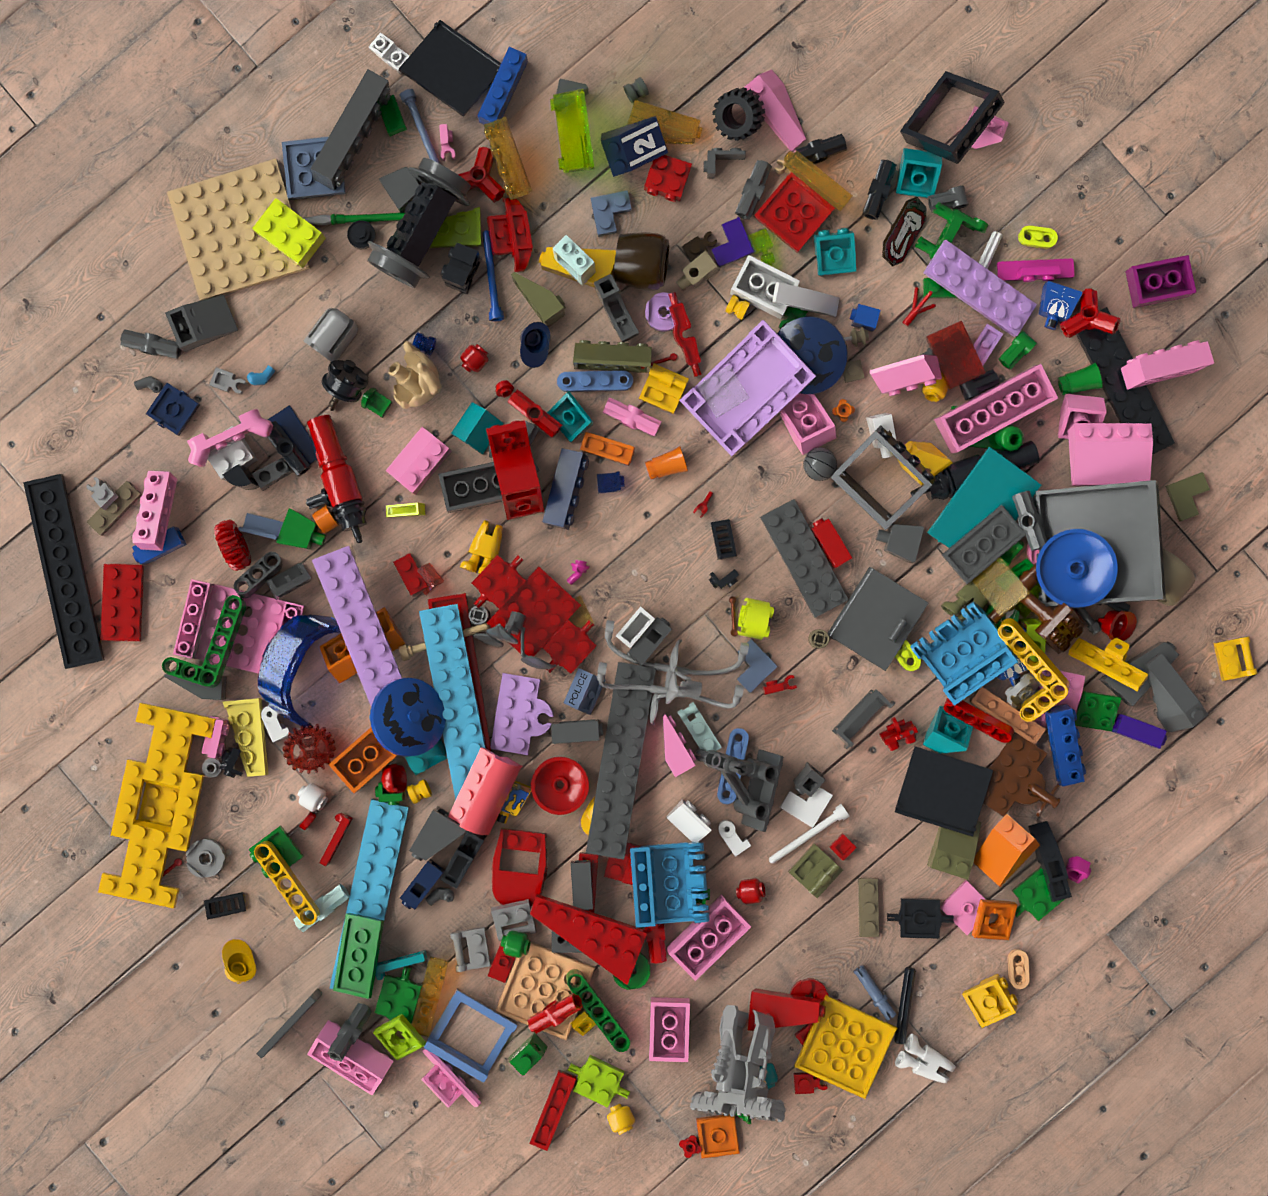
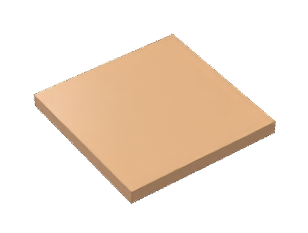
[495,942,595,1040]

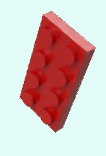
[100,564,144,641]

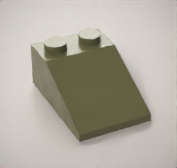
[511,272,566,327]
[927,821,981,880]

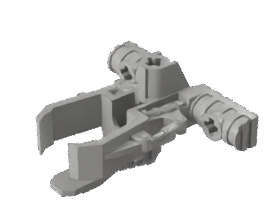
[690,1005,786,1122]

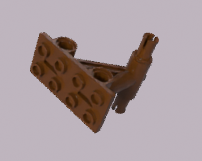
[988,562,1085,654]

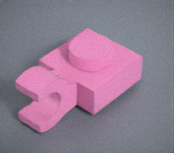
[439,124,456,161]

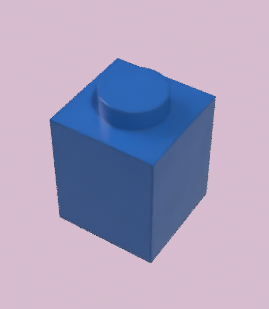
[849,304,881,332]

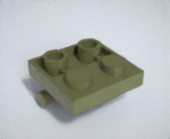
[788,843,843,898]

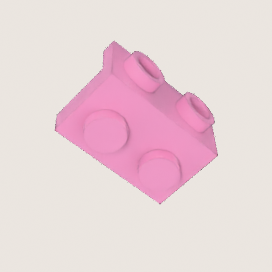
[202,716,230,759]

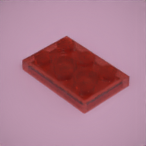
[925,320,986,390]

